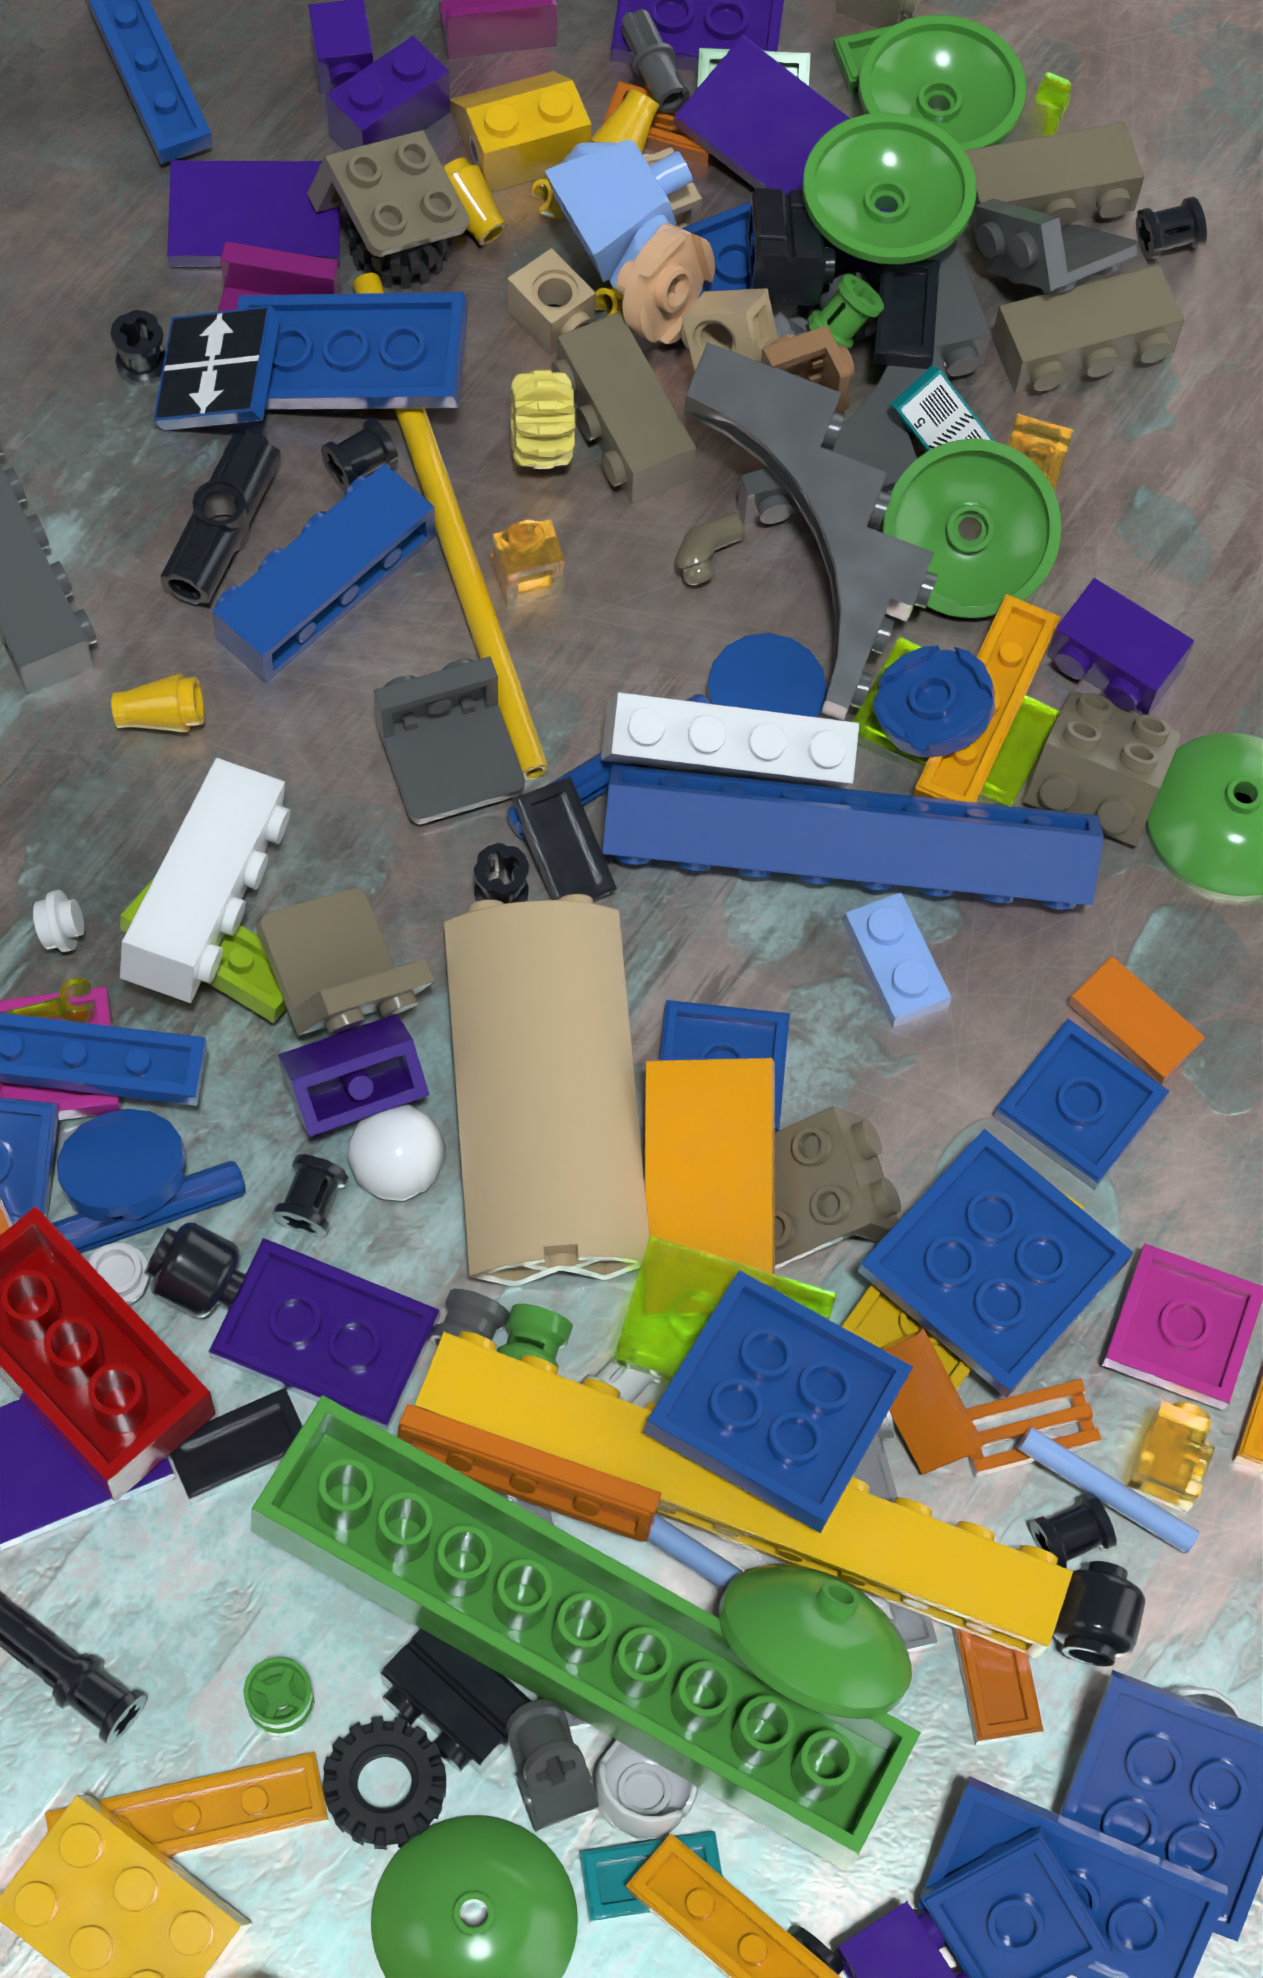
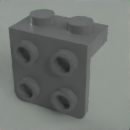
[974,198,1139,294]
[374,657,525,824]

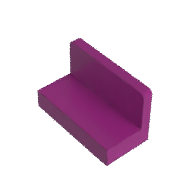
[439,0,557,60]
[217,241,341,312]

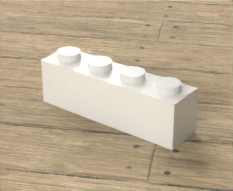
[601,692,859,788]
[120,758,290,1003]

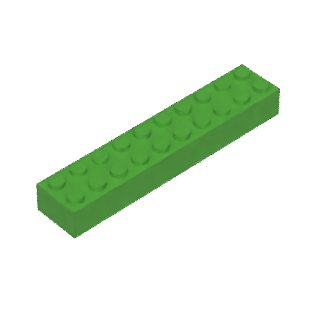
[251,1395,921,1871]

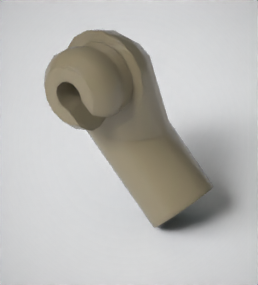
[675,512,745,585]

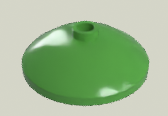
[858,15,1027,151]
[803,112,977,264]
[883,439,1062,618]
[1145,732,1263,901]
[719,1564,912,1719]
[371,1816,578,1978]

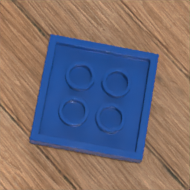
[858,1128,1134,1398]
[643,1270,913,1533]
[1059,1670,1263,1942]

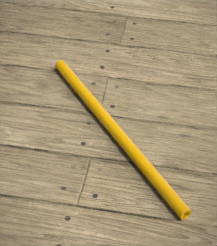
[352,273,549,781]

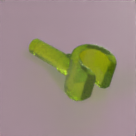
[1035,72,1072,137]
[5,977,95,1023]

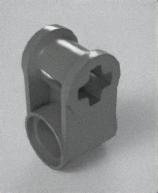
[506,1699,599,1832]

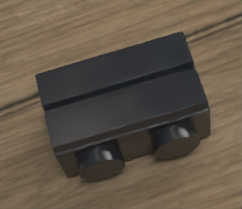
[747,188,836,306]
[381,1629,531,1776]

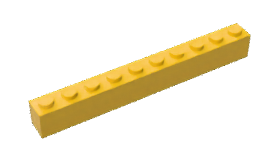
[414,1331,1073,1658]

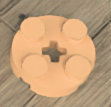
[616,223,715,344]

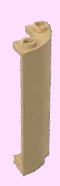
[444,894,652,1287]

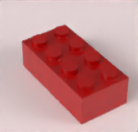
[0,1206,216,1502]

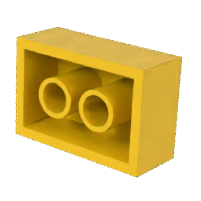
[0,1795,252,1978]

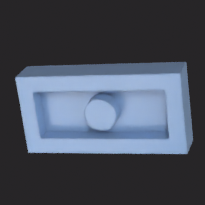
[843,892,952,1028]

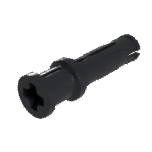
[0,1592,147,1745]

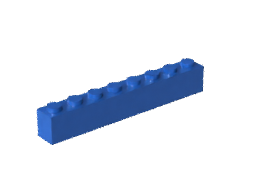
[602,764,1104,910]

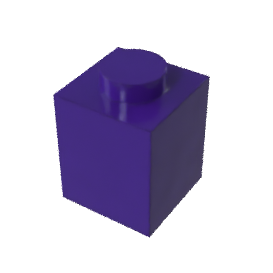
[308,0,373,94]

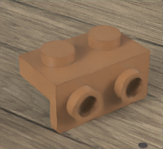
[761,325,855,415]

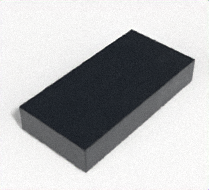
[873,259,940,369]
[511,776,617,900]
[170,1388,303,1505]

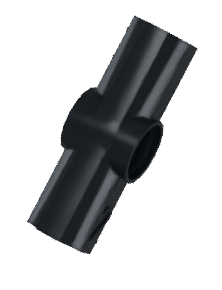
[161,430,281,605]

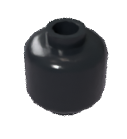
[144,1222,246,1318]
[1053,1561,1146,1667]

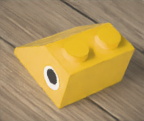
[450,71,591,192]

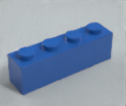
[212,463,436,684]

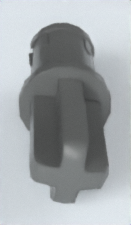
[621,9,690,113]

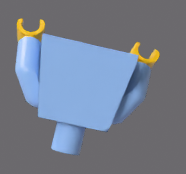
[532,140,693,318]

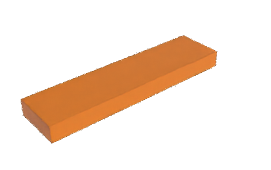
[397,1404,662,1543]

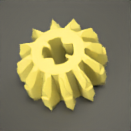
[509,370,576,469]

